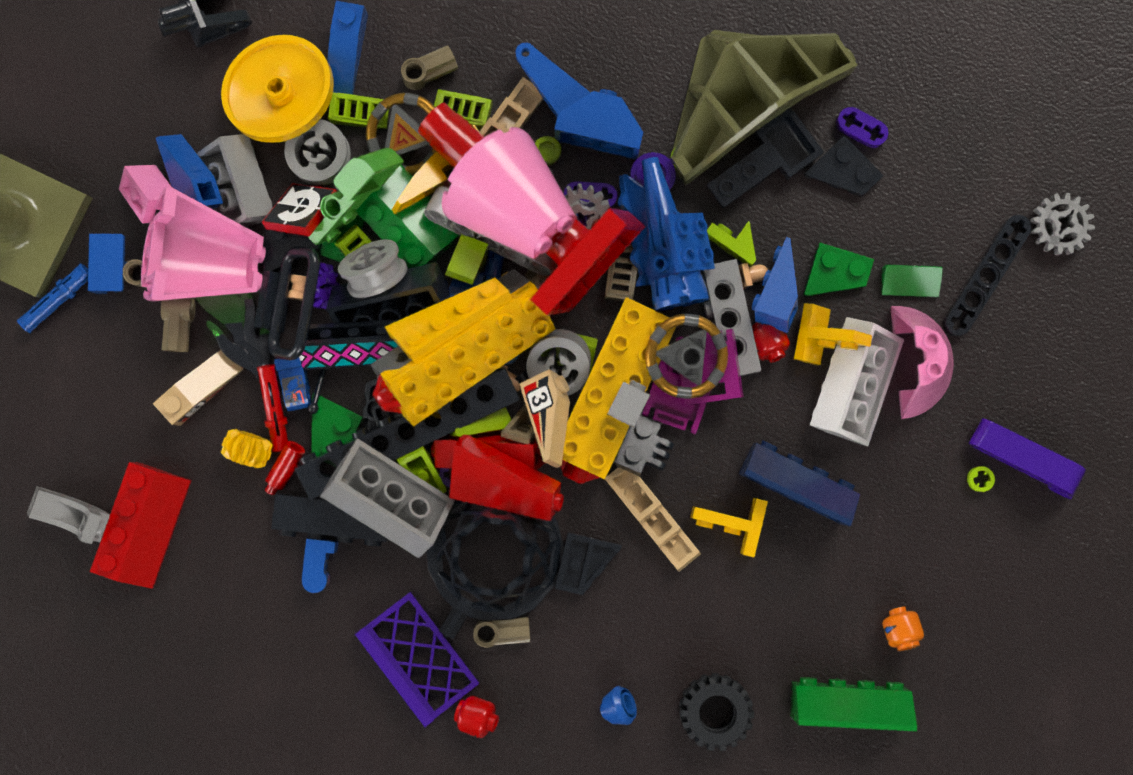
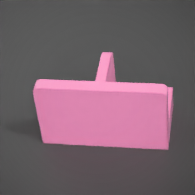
[119,165,171,224]

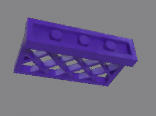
[355,592,479,727]

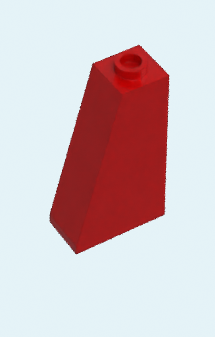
[431,431,545,470]
[449,434,564,521]

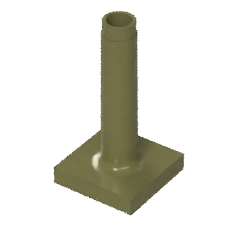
[0,154,93,299]

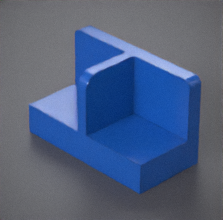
[88,234,127,294]

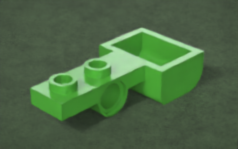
[308,148,404,245]

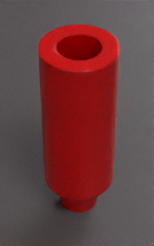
[265,441,305,495]

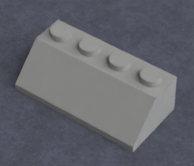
[320,438,455,558]

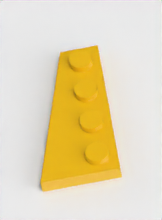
[385,278,512,363]

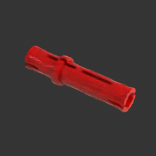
[257,364,288,452]

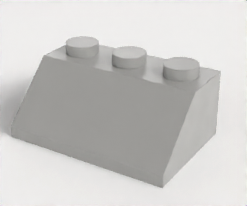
[196,134,273,228]

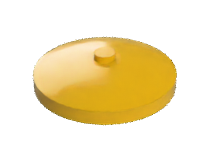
[221,35,334,143]

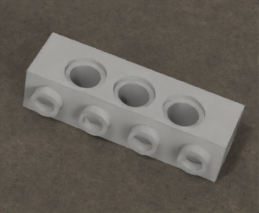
[701,259,761,376]

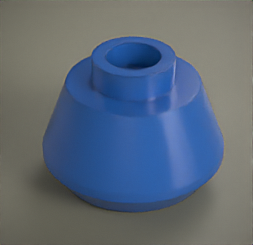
[600,686,637,725]

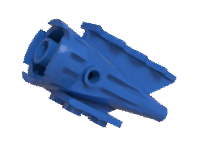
[618,157,715,311]

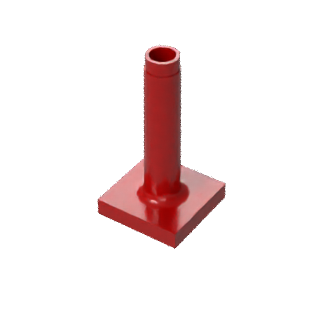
[418,103,646,316]

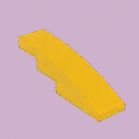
[392,124,479,214]

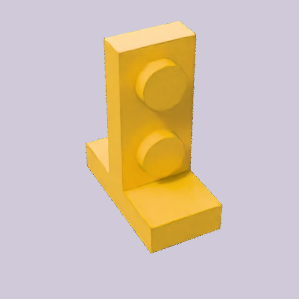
[794,303,872,365]
[690,498,768,557]

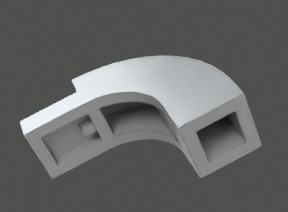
[27,486,110,544]

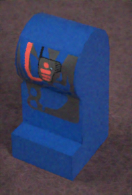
[274,358,311,412]
[302,538,339,593]

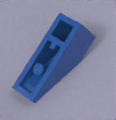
[327,1,368,95]

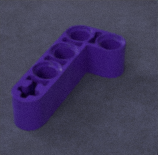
[968,418,1086,499]

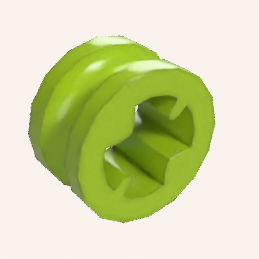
[967,466,995,492]

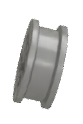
[284,119,351,186]
[338,240,407,298]
[526,329,591,396]

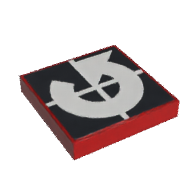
[262,183,337,236]

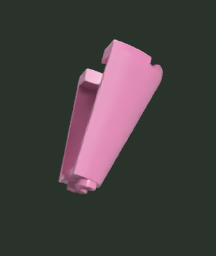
[442,127,577,259]
[141,186,266,301]
[891,306,954,419]

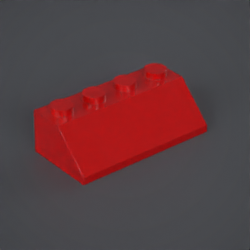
[90,462,192,589]

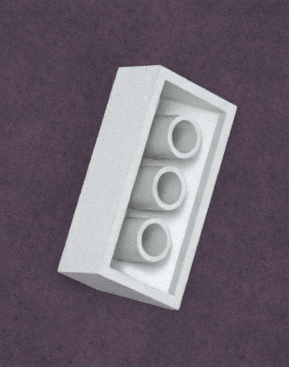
[810,317,904,446]

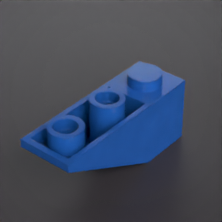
[156,134,223,210]
[752,237,798,333]

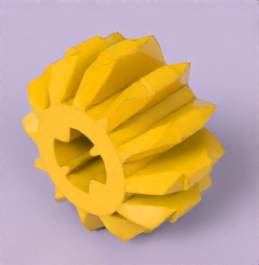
[221,429,272,468]

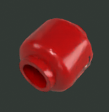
[752,323,790,363]
[454,696,499,738]

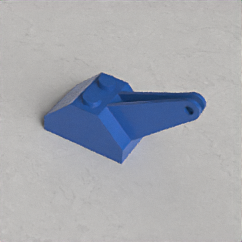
[515,43,643,160]

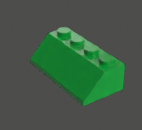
[356,165,460,268]
[790,677,917,731]

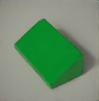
[881,265,943,297]

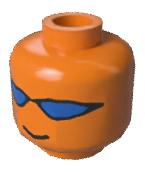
[882,607,924,651]

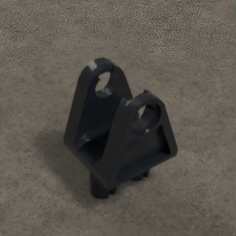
[158,0,252,48]

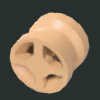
[287,275,306,301]

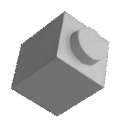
[607,380,650,427]

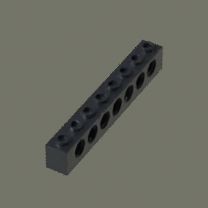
[295,366,520,500]

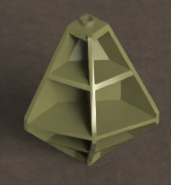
[670,30,857,185]

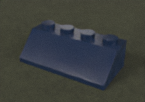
[738,440,860,526]

